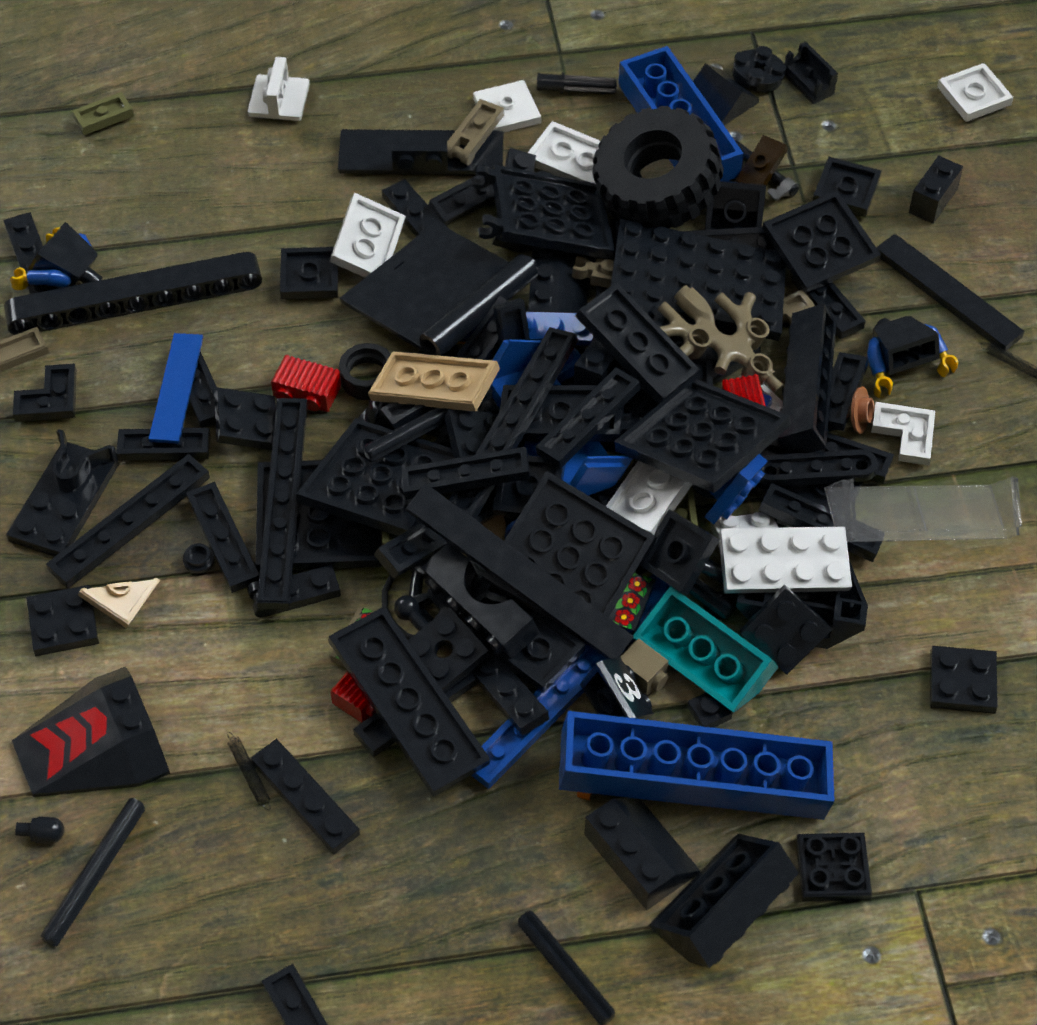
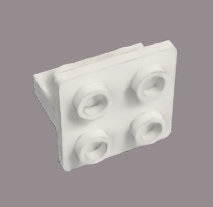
[248,57,310,121]

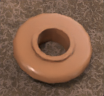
[851,386,875,434]

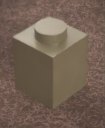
[621,639,669,696]

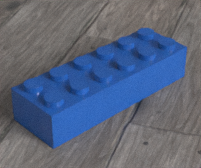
[618,46,744,181]

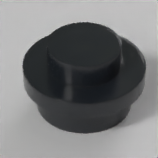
[183,543,215,574]

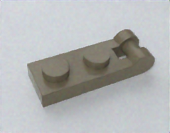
[447,99,504,166]

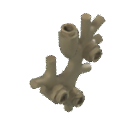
[658,285,783,393]

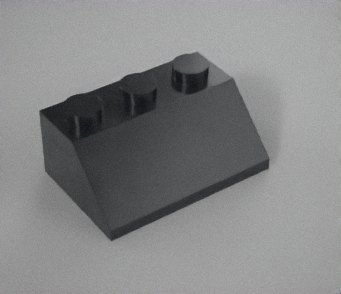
[584,797,701,911]

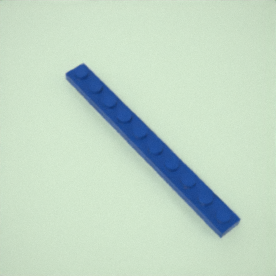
[471,574,681,789]

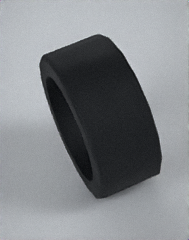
[339,343,391,400]

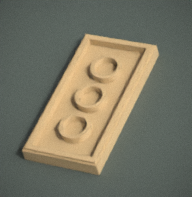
[368,351,500,412]

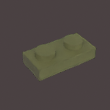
[72,92,134,135]

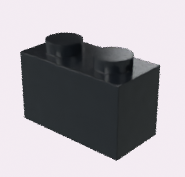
[908,155,964,224]

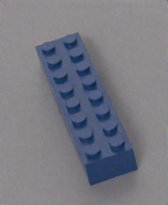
[559,711,834,820]

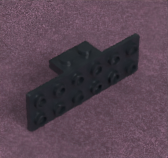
[338,129,504,174]

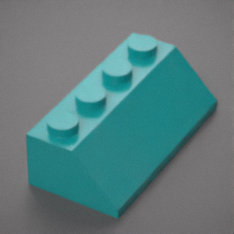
[633,586,779,713]

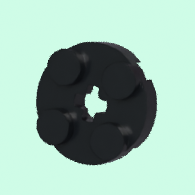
[732,46,787,92]

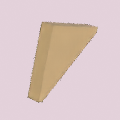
[78,578,160,628]

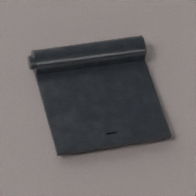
[340,222,538,356]

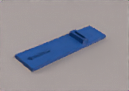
[149,333,204,444]

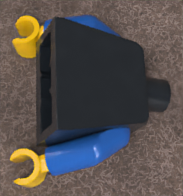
[10,222,103,290]
[867,316,959,398]

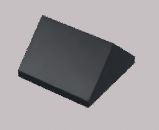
[693,63,759,125]

